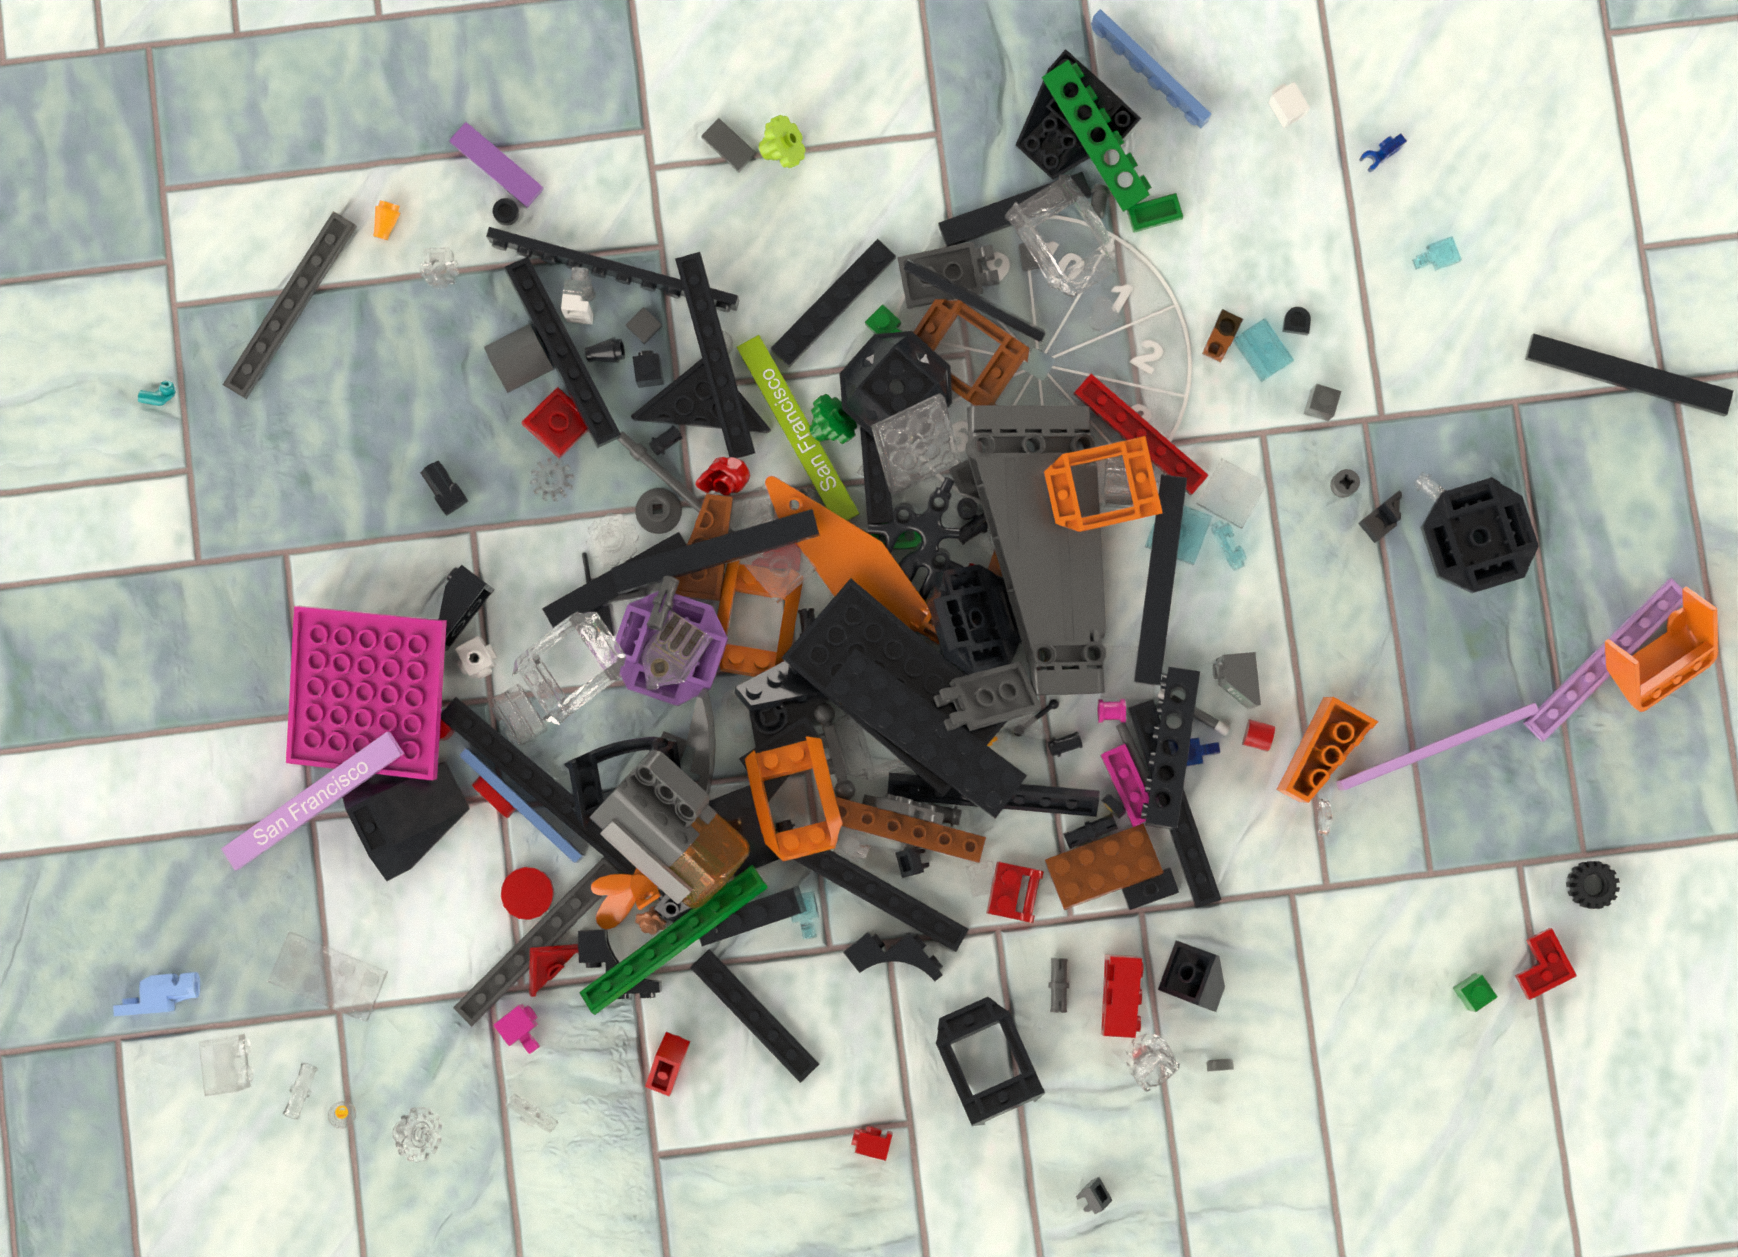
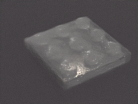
[871,393,961,495]

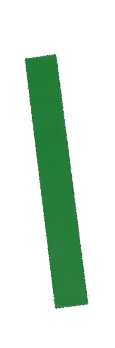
[579,865,768,1015]

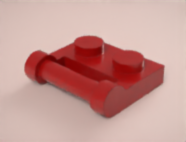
[986,861,1044,923]

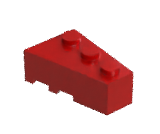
[1101,954,1144,1038]

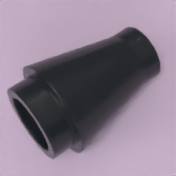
[585,337,625,363]

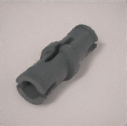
[646,576,679,631]
[1048,958,1069,1013]

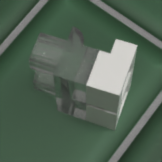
[561,267,596,325]

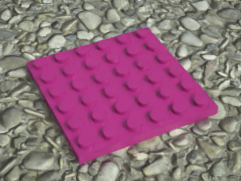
[286,606,447,780]

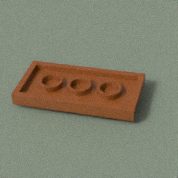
[1045,823,1163,910]

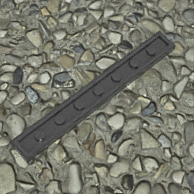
[222,211,357,400]
[453,857,622,1027]

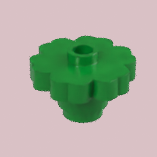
[809,394,857,444]

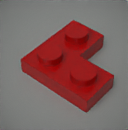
[1515,928,1577,1000]

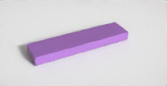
[449,122,544,208]

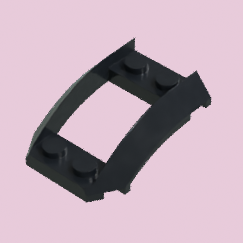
[564,737,681,828]
[936,997,1045,1126]

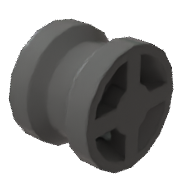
[1330,469,1360,498]

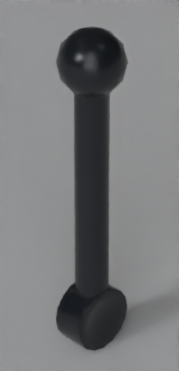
[1014,699,1059,737]

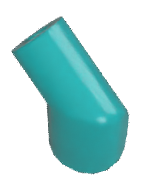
[138,380,176,406]

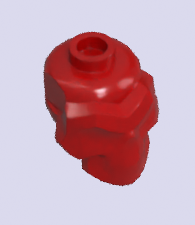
[695,457,750,496]

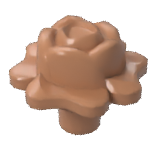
[635,906,667,935]

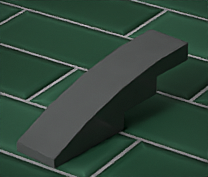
[686,688,716,795]

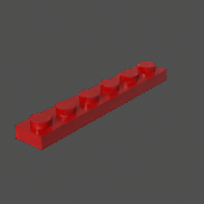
[1073,374,1209,496]

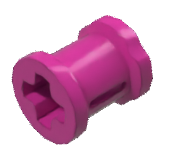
[1097,699,1126,723]

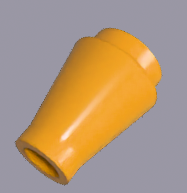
[373,200,401,240]

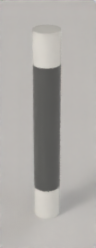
[1157,689,1230,736]

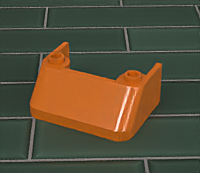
[1605,586,1718,712]

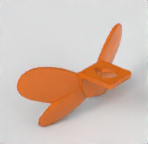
[591,868,661,929]

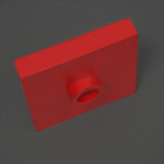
[521,387,588,459]

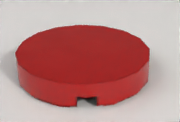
[501,867,554,920]

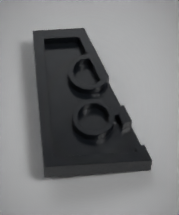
[734,661,826,711]
[739,715,820,802]

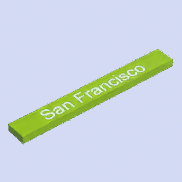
[736,335,860,521]

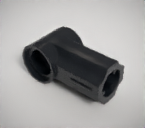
[420,460,469,516]

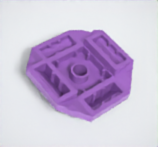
[610,591,728,706]

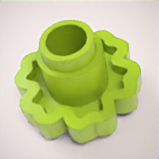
[759,115,805,168]

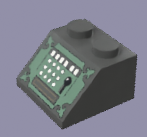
[1212,652,1261,709]

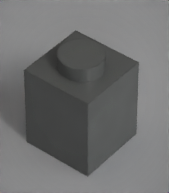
[1304,384,1342,421]

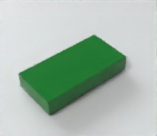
[1127,193,1183,233]

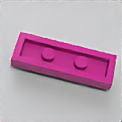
[1100,744,1149,827]

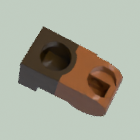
[1202,309,1243,363]

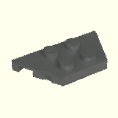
[862,794,944,825]

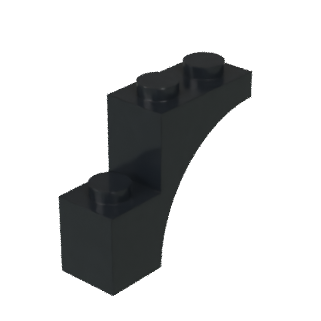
[578,929,662,999]
[843,932,943,982]

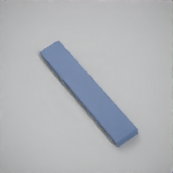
[460,748,585,863]

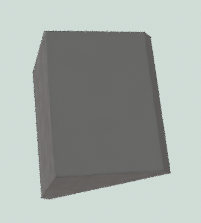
[484,324,554,393]

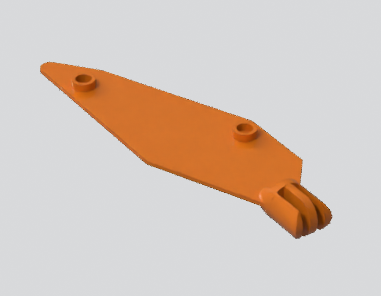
[765,476,940,645]

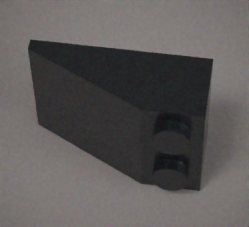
[438,565,495,651]
[708,785,780,877]

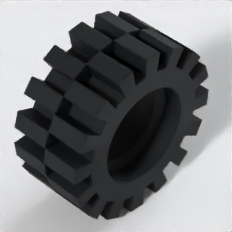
[1566,861,1620,909]

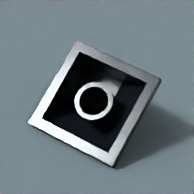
[1158,940,1225,1012]

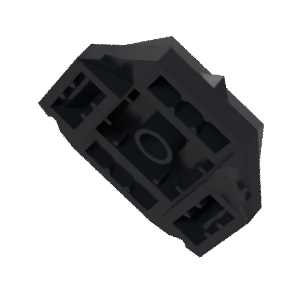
[839,331,952,445]
[1420,477,1539,593]
[927,564,1022,675]

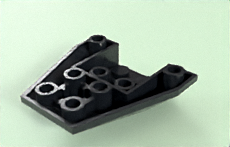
[1015,49,1142,180]
[342,762,470,881]

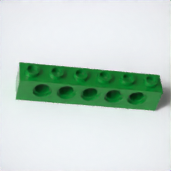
[1042,60,1152,212]

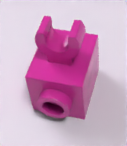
[493,1004,540,1054]

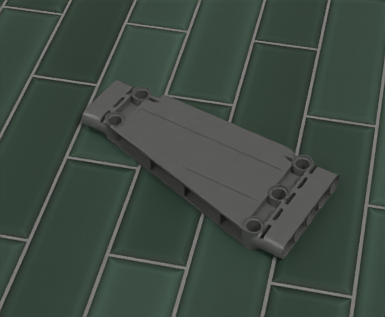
[965,405,1106,696]

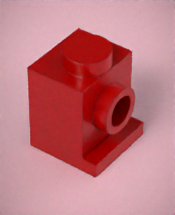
[851,1126,893,1161]

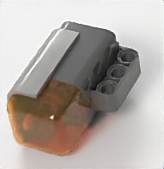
[589,750,750,908]

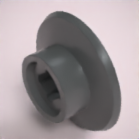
[635,488,682,534]

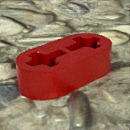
[472,776,516,818]

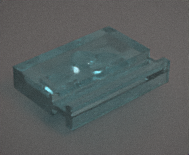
[1233,318,1294,382]

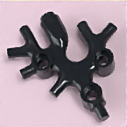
[868,477,963,602]

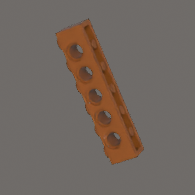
[825,797,986,863]

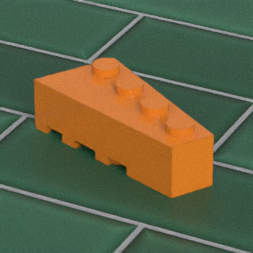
[1276,697,1379,803]

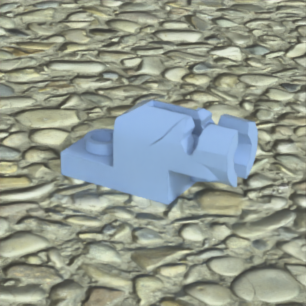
[113,972,200,1016]

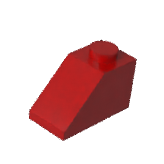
[645,1032,691,1097]

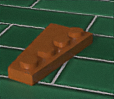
[675,494,733,601]

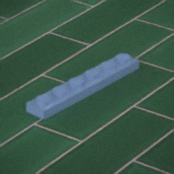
[1091,9,1211,129]

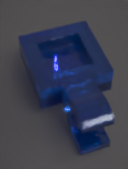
[1359,133,1407,172]
[1172,737,1221,767]

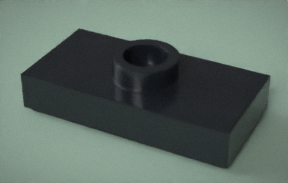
[1121,867,1179,910]

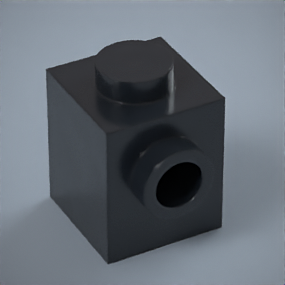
[632,350,664,388]

